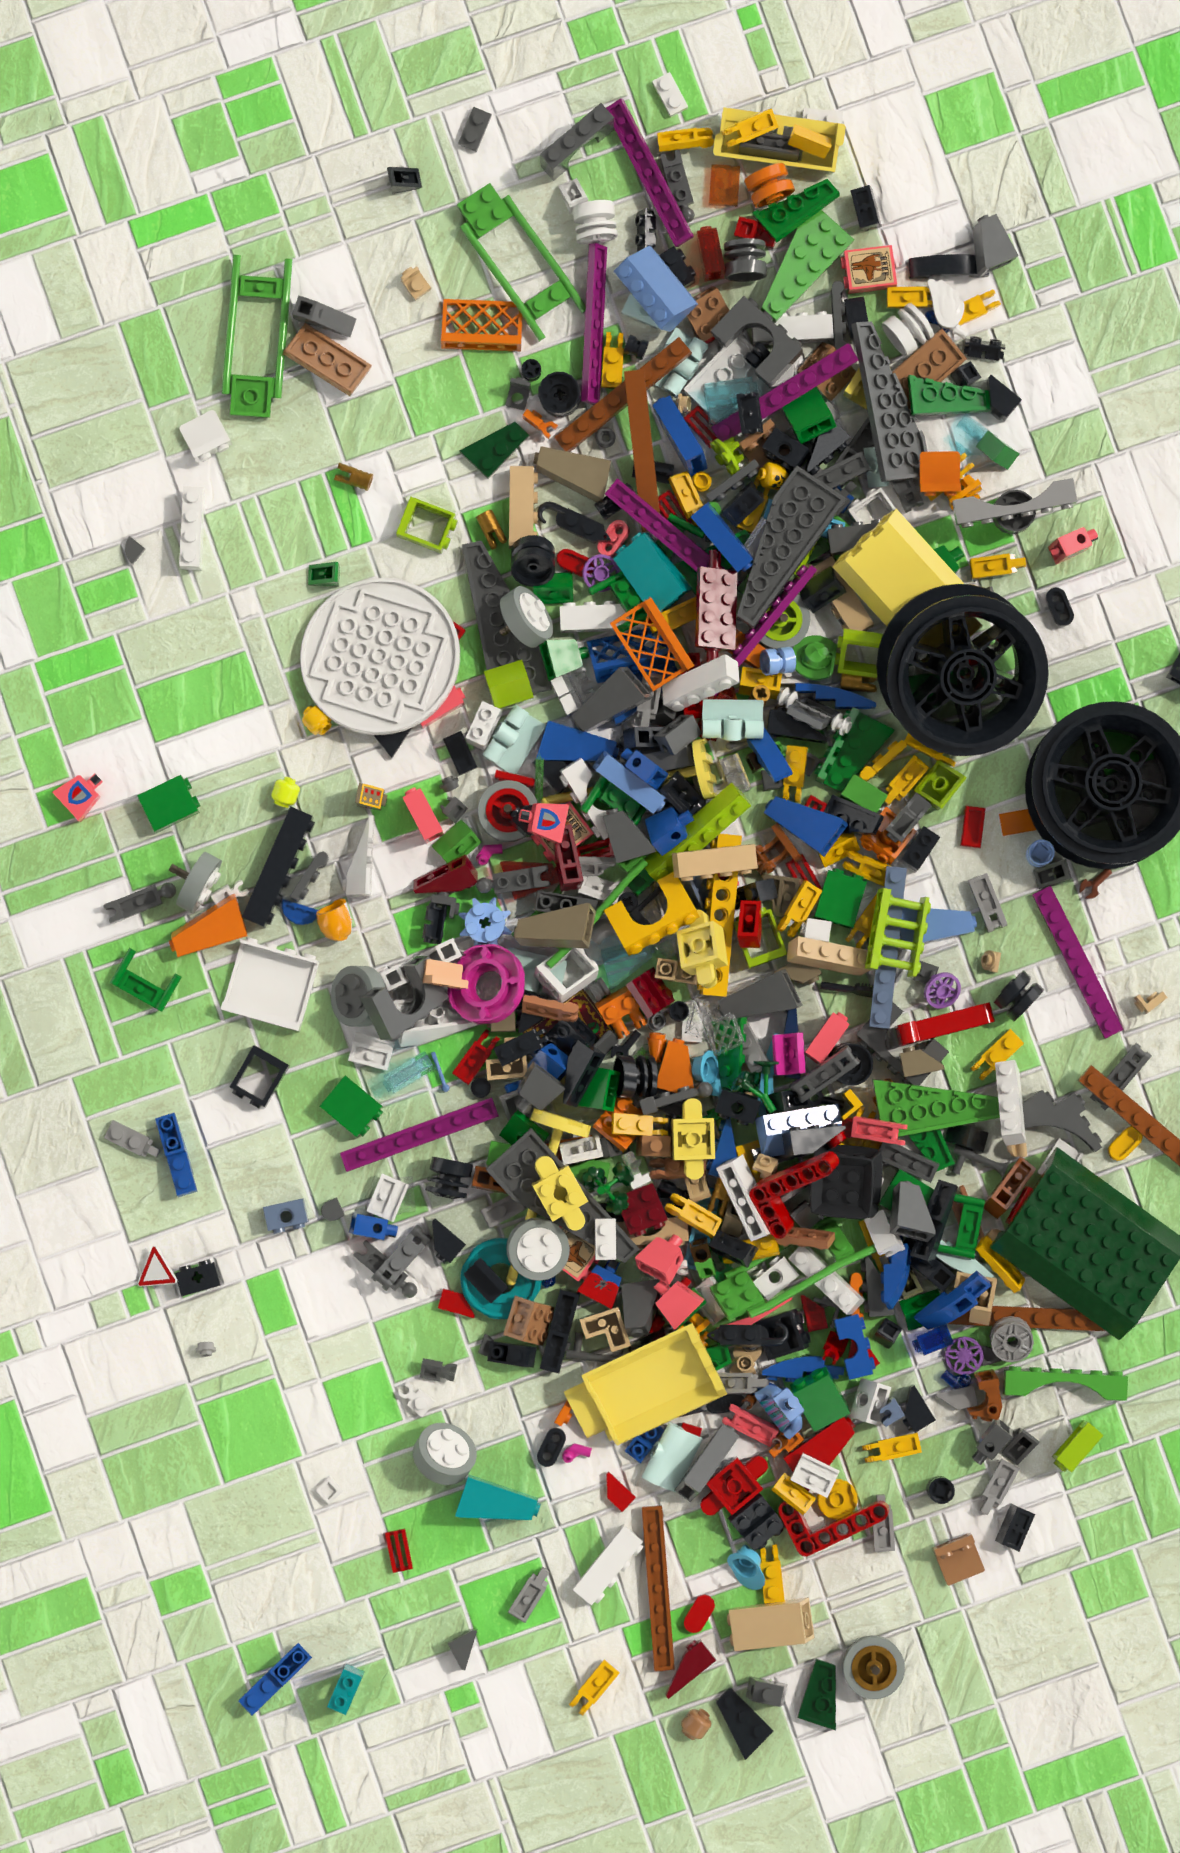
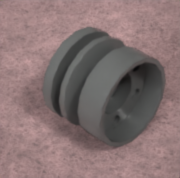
[724,238,767,282]
[993,490,1036,534]

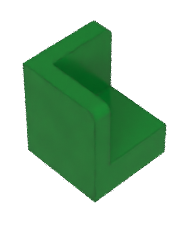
[628,868,655,897]

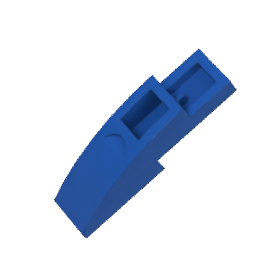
[155,1112,198,1197]
[881,1236,911,1310]
[914,1270,991,1330]
[761,1356,845,1382]
[238,1643,312,1716]

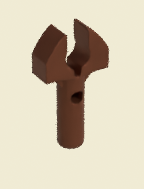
[1079,869,1112,899]

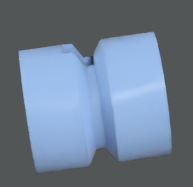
[760,647,796,676]
[1026,839,1055,868]

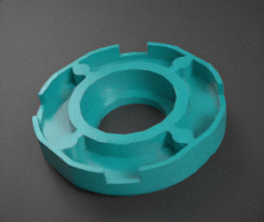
[460,1238,542,1319]

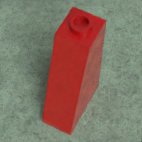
[783,1417,856,1491]

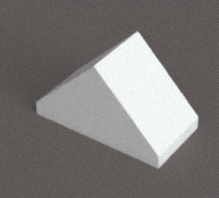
[558,178,588,214]

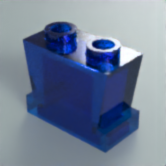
[912,1324,954,1356]

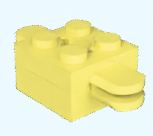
[676,910,728,988]
[671,1098,715,1180]
[531,1156,588,1230]

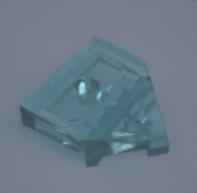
[953,413,998,456]

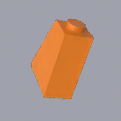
[657,1038,694,1093]

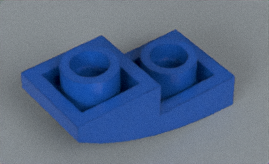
[625,1425,666,1463]

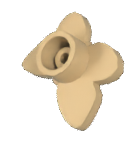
[730,1346,763,1374]

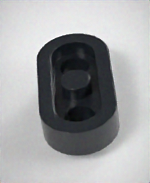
[1045,587,1074,627]
[537,1428,566,1467]

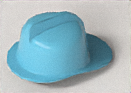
[690,1050,721,1096]
[727,1545,765,1590]

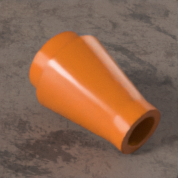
[647,1032,667,1062]

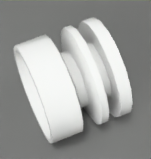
[572,200,618,245]
[882,303,934,357]

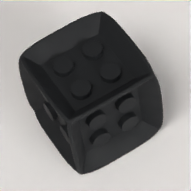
[810,1145,882,1219]

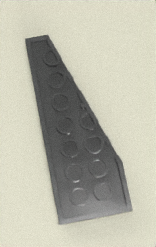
[851,321,927,482]
[737,466,846,629]
[462,541,552,694]
[486,1128,640,1263]

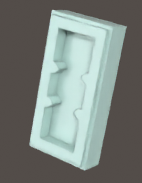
[622,294,659,329]
[863,447,889,488]

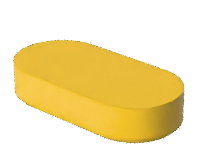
[1108,1126,1143,1161]

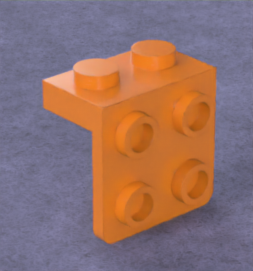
[920,451,961,496]

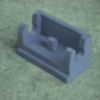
[879,1396,905,1427]

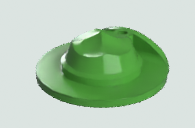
[793,635,837,680]

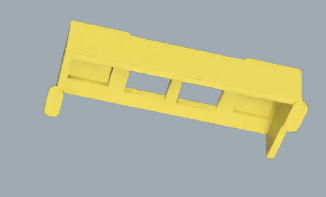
[713,107,846,172]

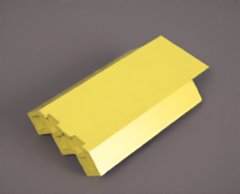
[832,509,983,647]
[564,1323,727,1446]

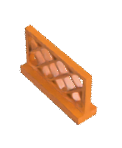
[441,299,523,352]
[610,597,694,691]

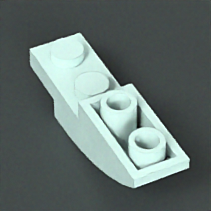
[936,1240,994,1278]

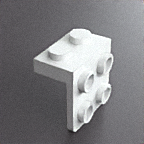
[180,410,232,462]

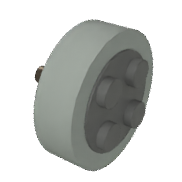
[331,966,385,1027]

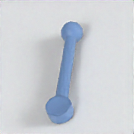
[431,1051,450,1092]

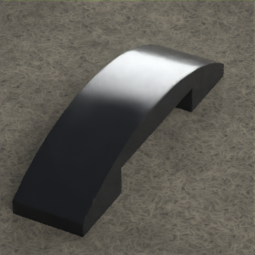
[909,254,989,279]

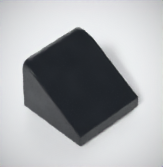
[951,361,982,387]
[873,1318,903,1349]

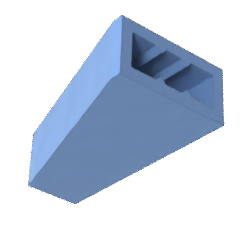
[592,750,666,814]
[900,908,977,943]

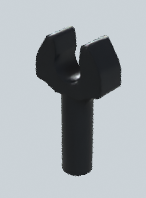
[611,1030,642,1058]
[810,1090,844,1109]

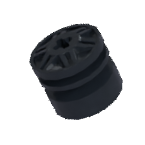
[538,372,581,417]
[828,1042,873,1086]
[613,1055,658,1098]
[425,1156,473,1199]

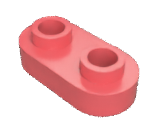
[598,520,630,557]

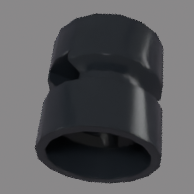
[926,1476,955,1504]

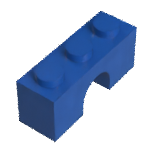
[834,1314,876,1380]

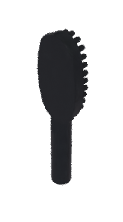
[820,981,874,998]
[678,1394,744,1418]

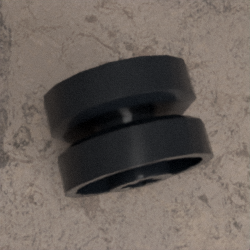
[511,535,555,587]
[993,970,1044,1022]

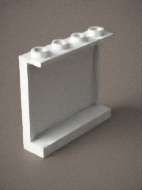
[221,937,320,1032]

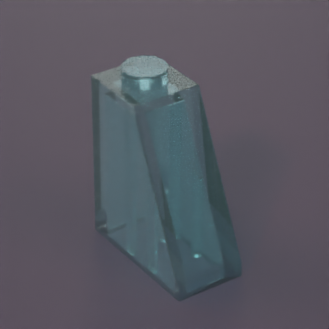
[703,377,758,426]
[600,944,655,990]
[383,1051,436,1094]

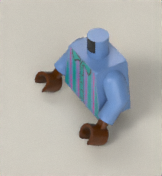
[742,1385,804,1450]

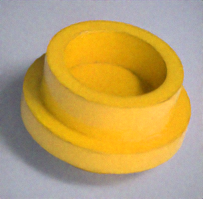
[692,472,712,492]

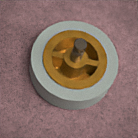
[842,1635,905,1699]

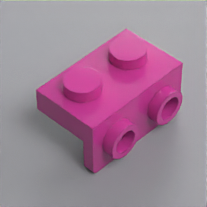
[772,1033,806,1075]

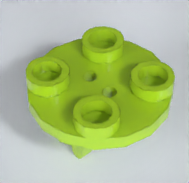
[710,437,744,476]

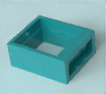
[327,1663,365,1715]

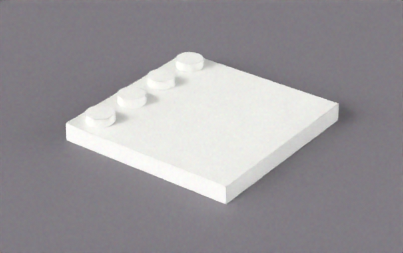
[683,334,774,443]

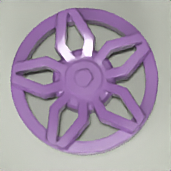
[582,554,620,592]
[924,972,961,1009]
[945,1336,984,1375]

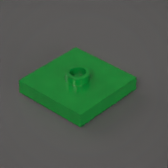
[499,1110,549,1145]

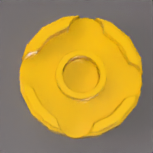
[817,1479,858,1520]

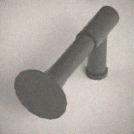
[951,1145,1010,1179]
[566,1332,623,1363]

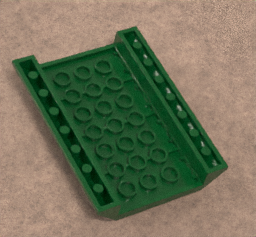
[989,1147,1180,1340]

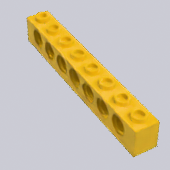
[697,834,742,997]

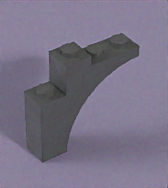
[1022,1090,1102,1152]

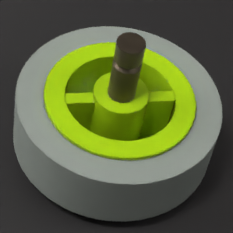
[749,589,810,650]

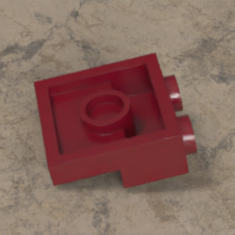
[626,967,675,1019]
[621,1183,668,1237]

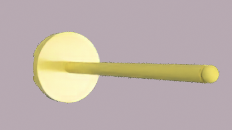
[541,738,718,804]
[506,1108,591,1286]

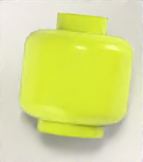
[271,776,300,808]

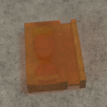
[709,164,740,207]

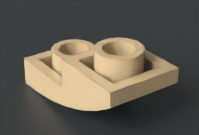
[655,958,697,985]

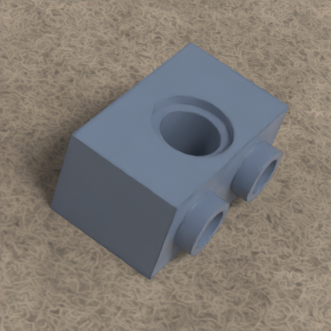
[263,1198,309,1234]

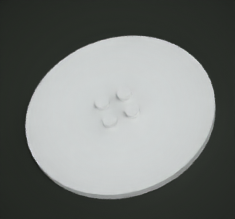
[300,578,460,735]

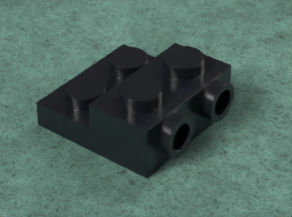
[659,246,696,288]
[755,1308,811,1361]
[728,1493,785,1551]

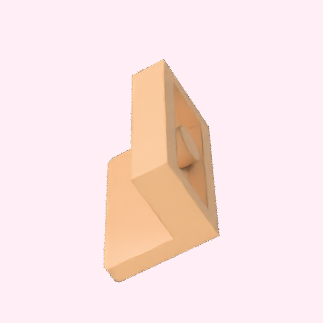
[423,959,469,989]

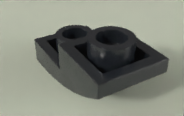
[844,296,868,341]

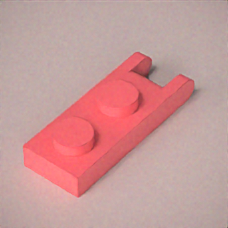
[851,1116,908,1145]
[722,1404,779,1447]

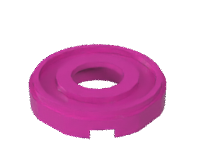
[447,944,525,1024]

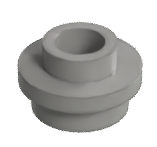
[196,1342,216,1357]

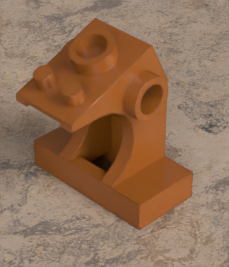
[754,823,803,875]
[967,1369,1002,1422]

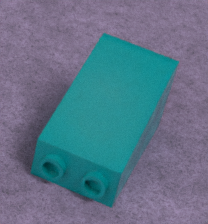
[613,532,692,613]
[455,1475,541,1520]

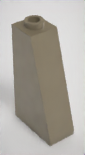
[533,446,611,503]
[514,903,596,949]

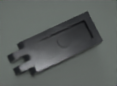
[493,1028,550,1067]

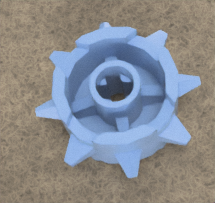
[459,897,512,946]

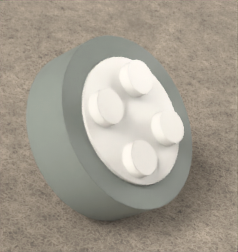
[500,586,553,648]
[169,852,222,914]
[507,1218,570,1280]
[413,1423,477,1485]

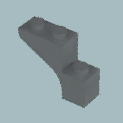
[886,792,932,843]

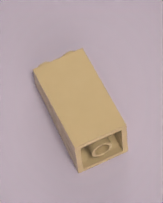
[727,1597,815,1651]

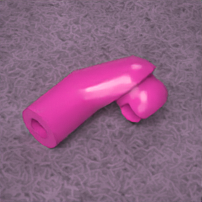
[476,844,503,865]
[562,1443,592,1463]

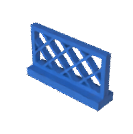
[587,627,675,684]

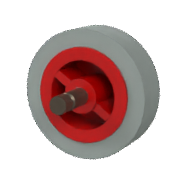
[478,780,537,842]

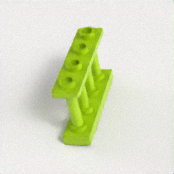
[865,888,931,978]

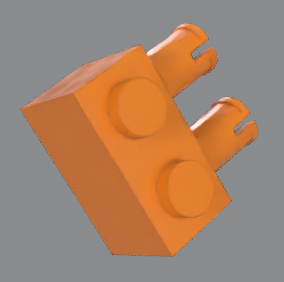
[594,986,647,1039]

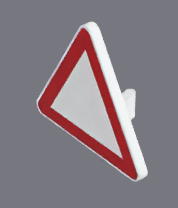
[138,1246,177,1287]

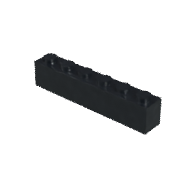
[242,806,315,928]

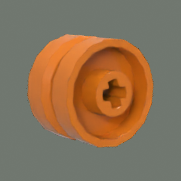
[744,163,795,208]

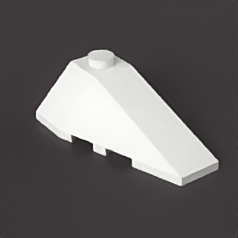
[343,815,375,897]
[393,998,479,1047]

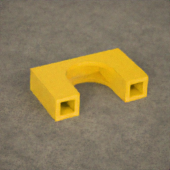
[604,871,700,956]

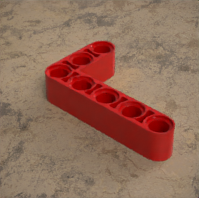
[895,1002,995,1047]
[749,1151,839,1239]
[778,1500,889,1556]

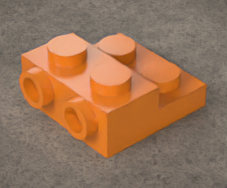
[859,807,917,865]
[592,1097,643,1153]

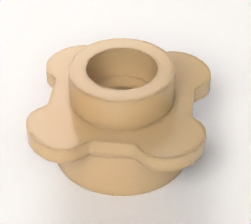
[676,393,691,415]

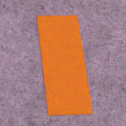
[999,809,1036,836]

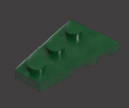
[459,422,530,479]
[797,1658,836,1731]

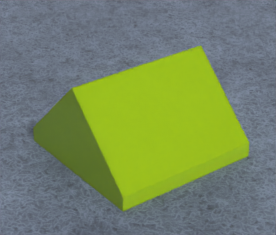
[484,660,534,709]
[914,760,967,810]

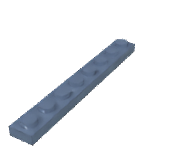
[869,866,907,1029]

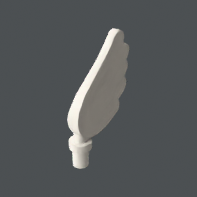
[927,279,968,339]

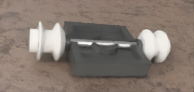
[777,687,852,735]

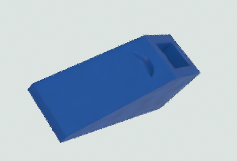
[706,1118,737,1178]

